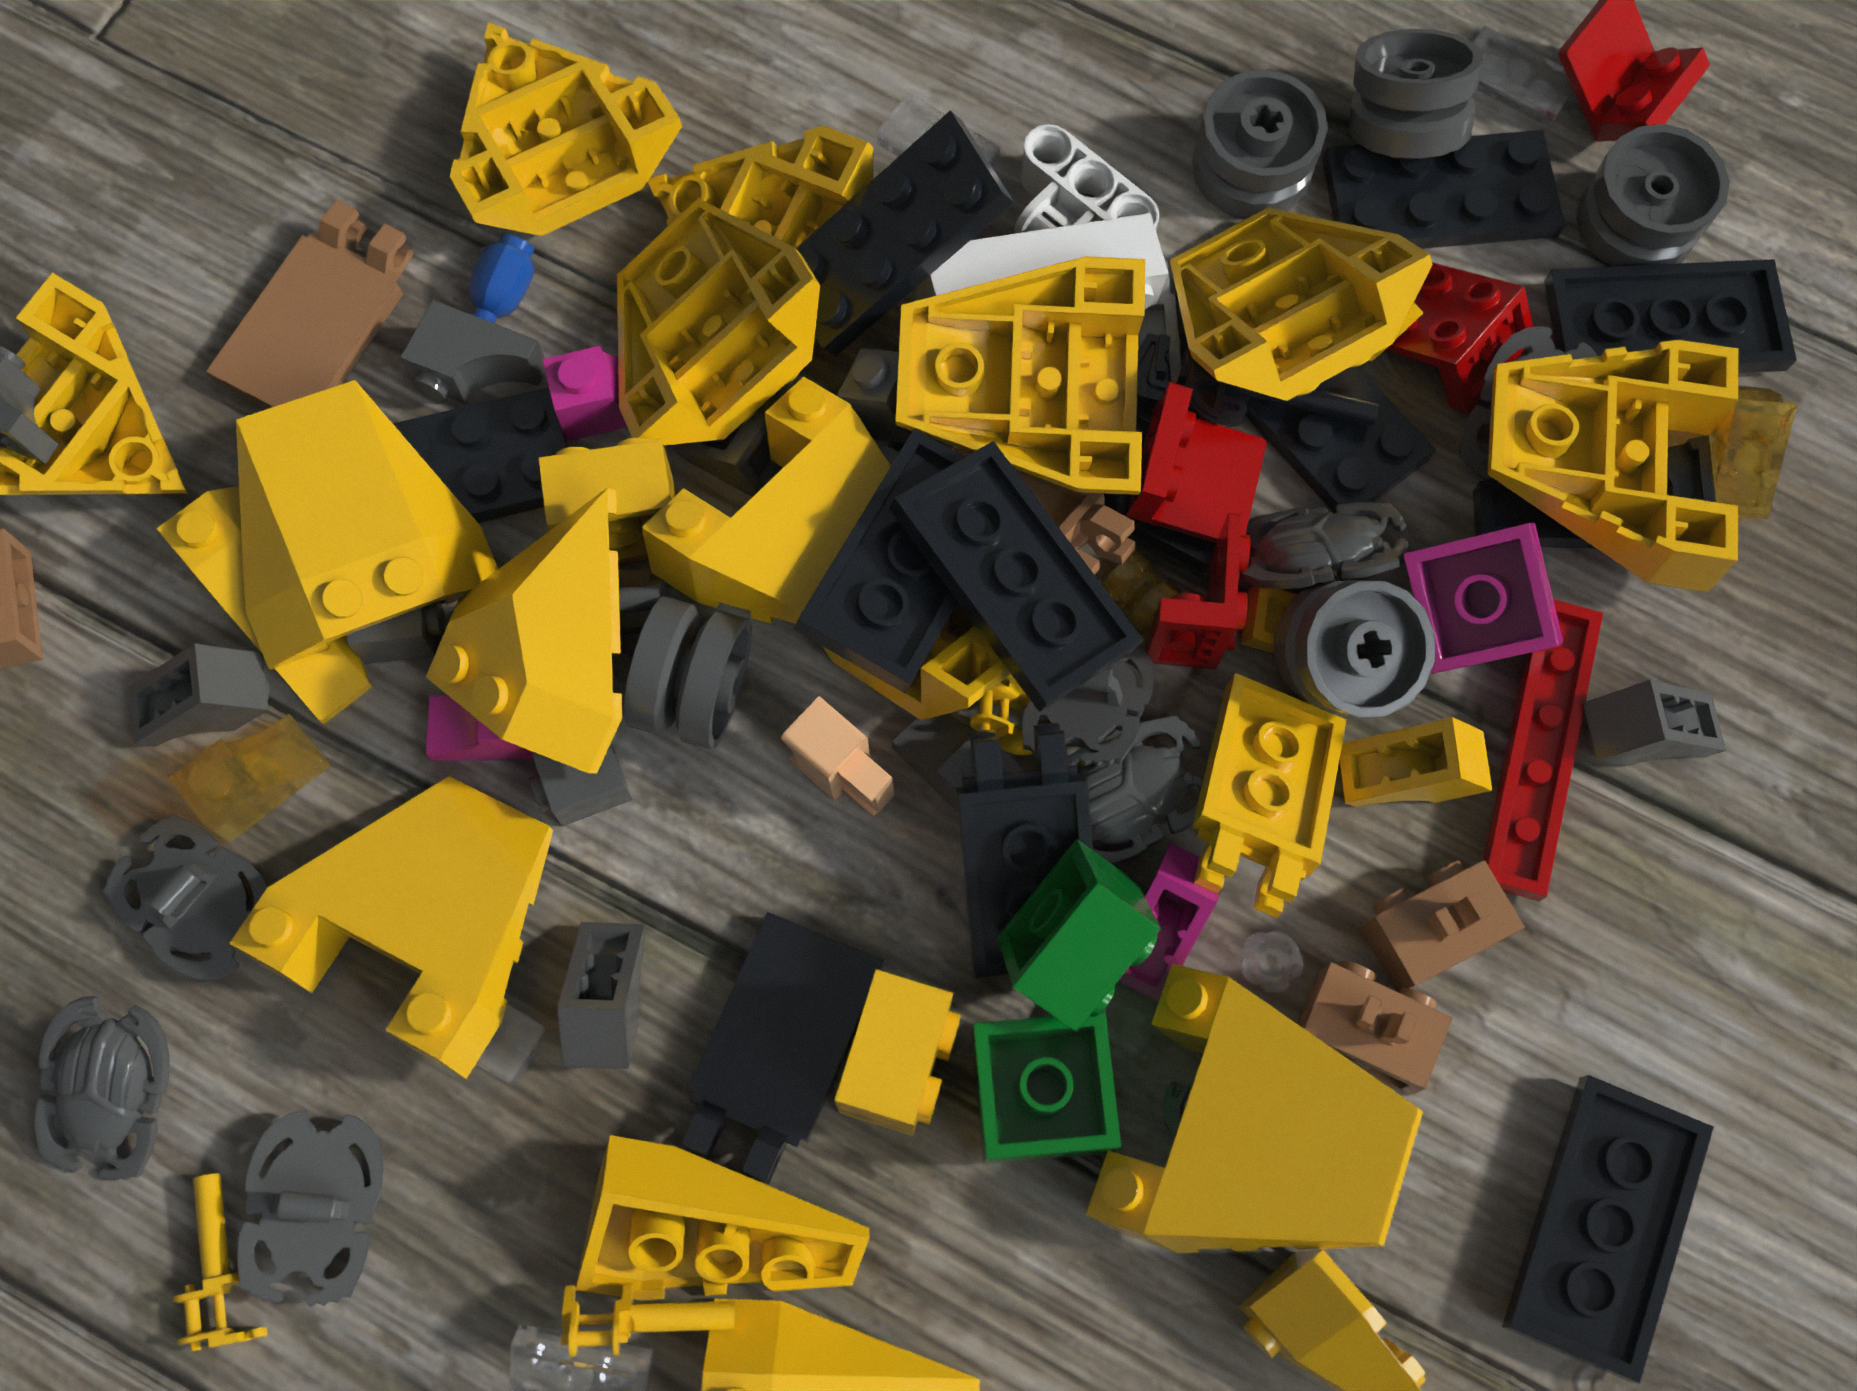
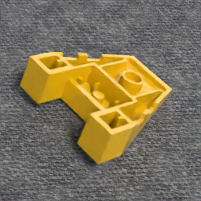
[1487,340,1738,592]
[641,376,891,624]
[229,776,553,1079]
[1086,964,1423,1253]

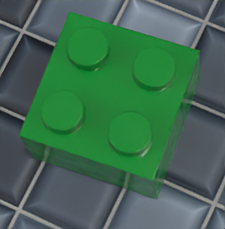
[997,839,1161,1032]
[971,1011,1121,1165]

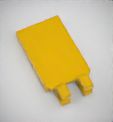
[1192,673,1347,918]

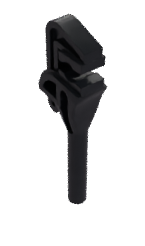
[1137,333,1379,427]

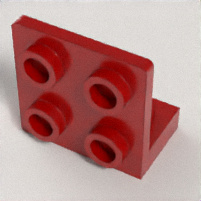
[1558,0,1710,142]
[1385,262,1533,414]
[1126,382,1267,543]
[1145,513,1250,670]

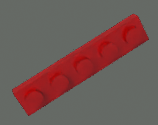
[1483,599,1603,902]

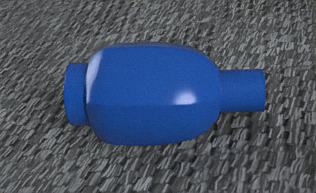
[469,233,535,323]

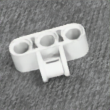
[1014,124,1160,234]

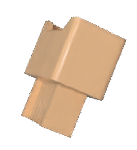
[781,696,895,817]

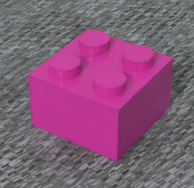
[1404,523,1563,674]

